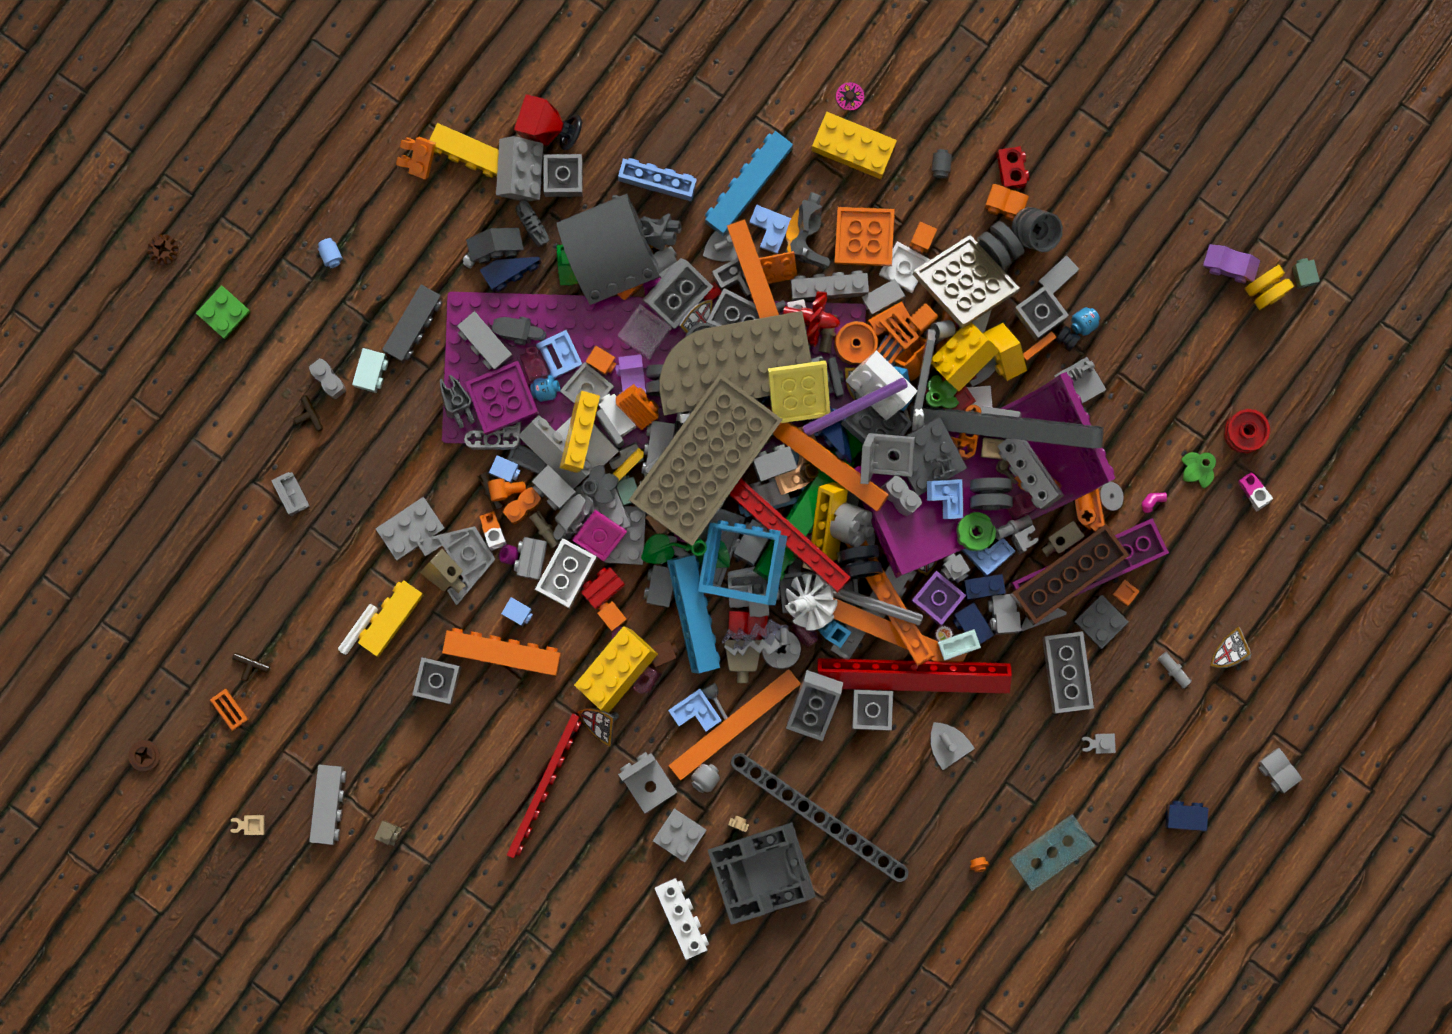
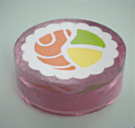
[934,625,954,642]

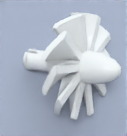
[785,574,837,630]

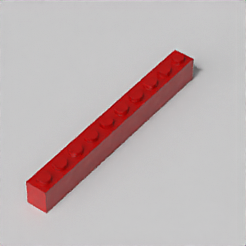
[817,658,1012,694]

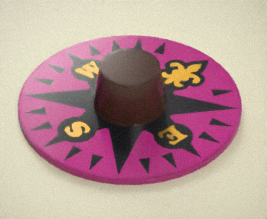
[836,82,864,110]

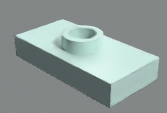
[938,629,981,661]

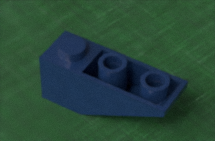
[480,257,542,292]
[812,407,852,464]

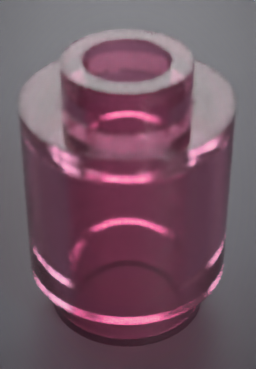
[791,623,819,648]

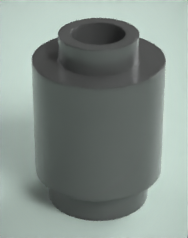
[932,149,952,178]

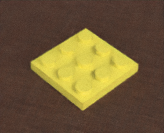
[768,361,830,423]

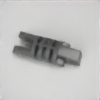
[515,200,550,247]

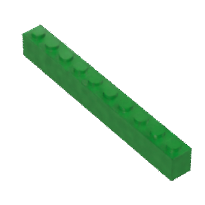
[753,430,863,581]

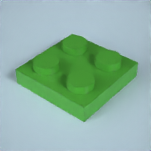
[196,285,251,339]

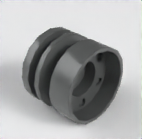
[1011,207,1063,252]

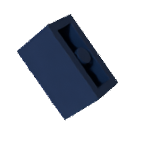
[963,574,1006,601]
[952,603,994,644]
[1165,801,1208,831]

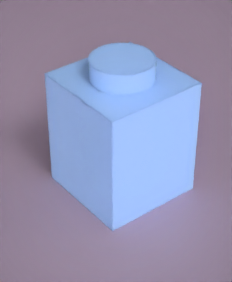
[489,456,521,483]
[501,597,533,626]

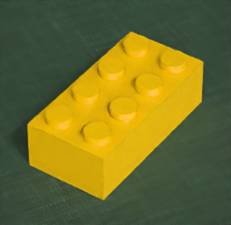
[811,112,897,179]
[574,626,658,713]

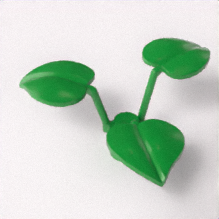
[641,533,730,568]

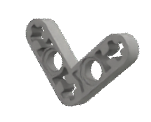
[464,421,521,450]

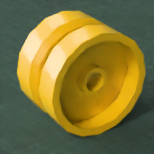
[1244,265,1295,310]

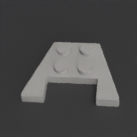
[416,526,495,605]

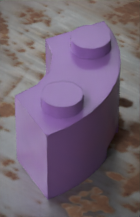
[1203,244,1260,284]
[616,354,647,397]

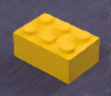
[931,323,1000,391]

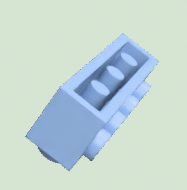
[618,158,697,202]

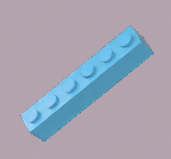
[705,131,793,236]
[667,555,720,673]

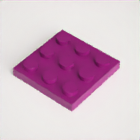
[465,361,539,435]

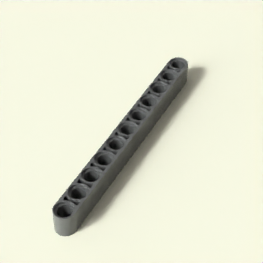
[910,406,1104,448]
[731,753,908,882]

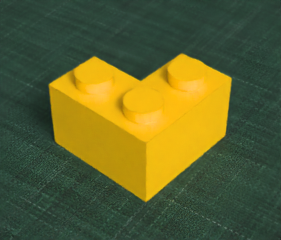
[983,323,1027,381]

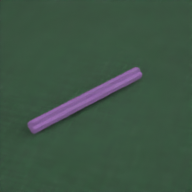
[803,378,908,436]

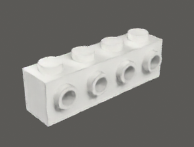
[655,878,709,960]

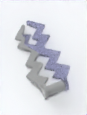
[722,619,790,656]

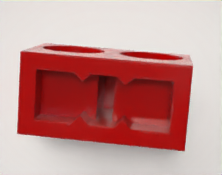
[996,146,1029,189]

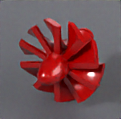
[783,291,840,347]

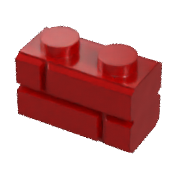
[581,567,626,610]

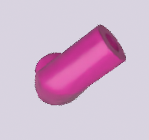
[1141,492,1167,513]

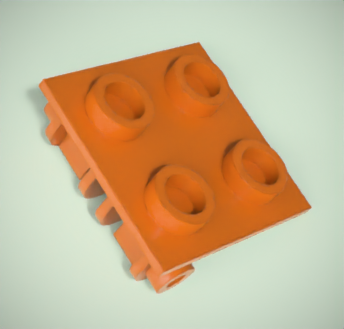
[759,251,797,284]

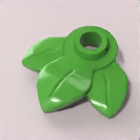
[925,375,959,409]
[1181,452,1216,488]

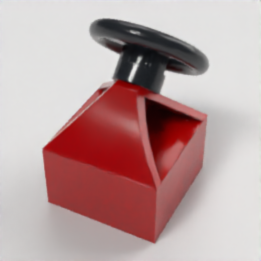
[514,94,582,150]

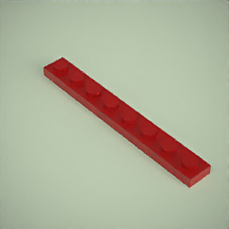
[729,478,851,593]
[507,714,581,858]

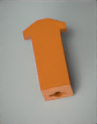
[1075,488,1106,532]

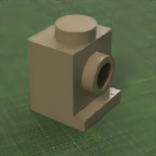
[374,820,402,846]

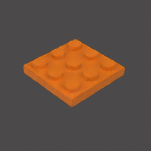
[835,207,895,266]

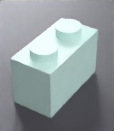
[352,348,389,393]

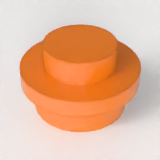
[970,857,989,873]

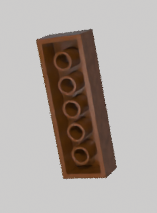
[1010,525,1129,625]

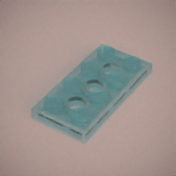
[1009,814,1095,891]

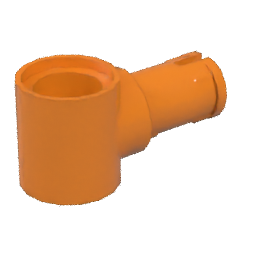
[487,479,526,502]

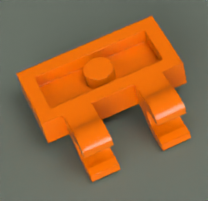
[396,137,436,179]

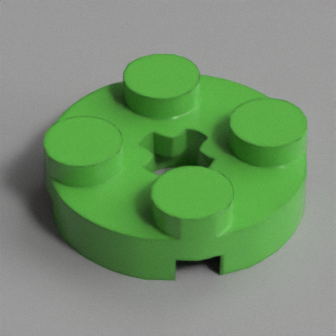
[957,512,996,551]

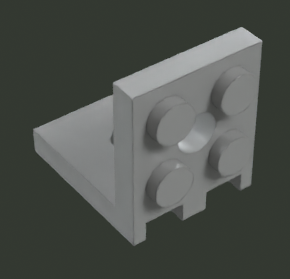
[860,433,915,484]
[618,752,677,813]

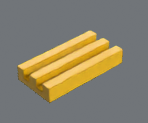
[612,448,644,482]

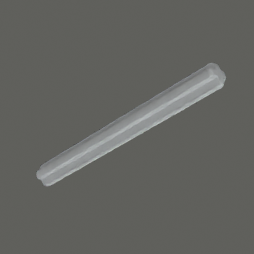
[811,580,923,625]

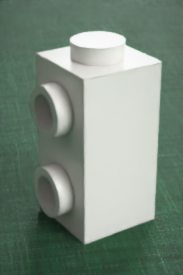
[598,394,636,437]

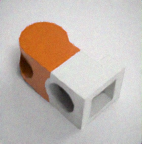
[479,511,507,551]

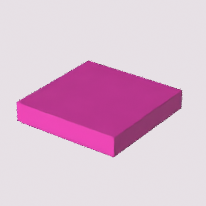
[573,510,627,561]

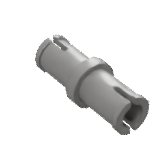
[995,515,1033,540]
[1157,651,1192,689]

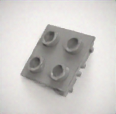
[1054,357,1106,403]

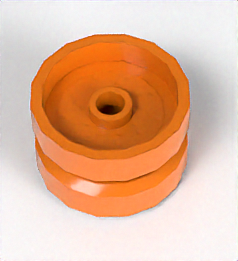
[834,321,878,365]

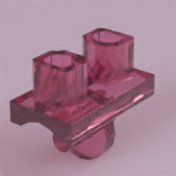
[520,347,548,382]

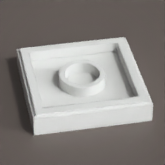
[879,241,930,293]

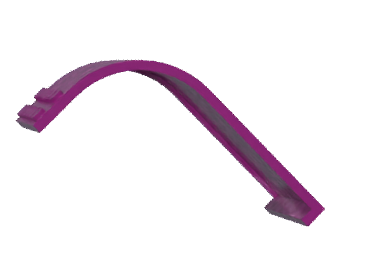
[854,372,1115,578]

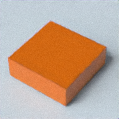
[1112,580,1140,607]

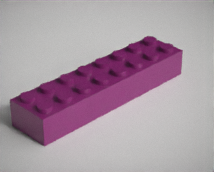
[1011,518,1169,618]

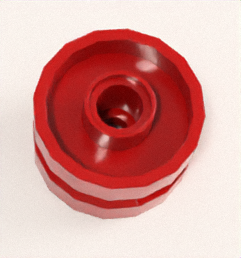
[1224,409,1270,454]

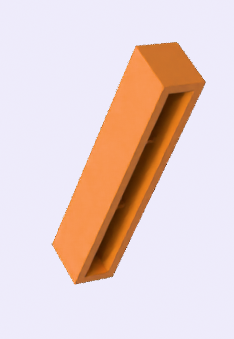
[442,628,561,676]

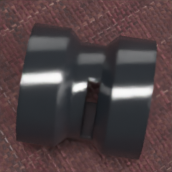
[1054,326,1081,352]

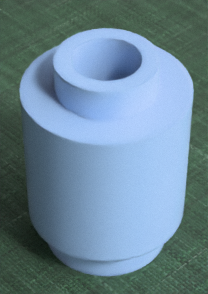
[318,238,343,268]

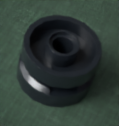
[836,545,883,580]

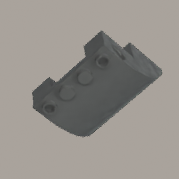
[557,194,660,305]
[708,823,816,925]

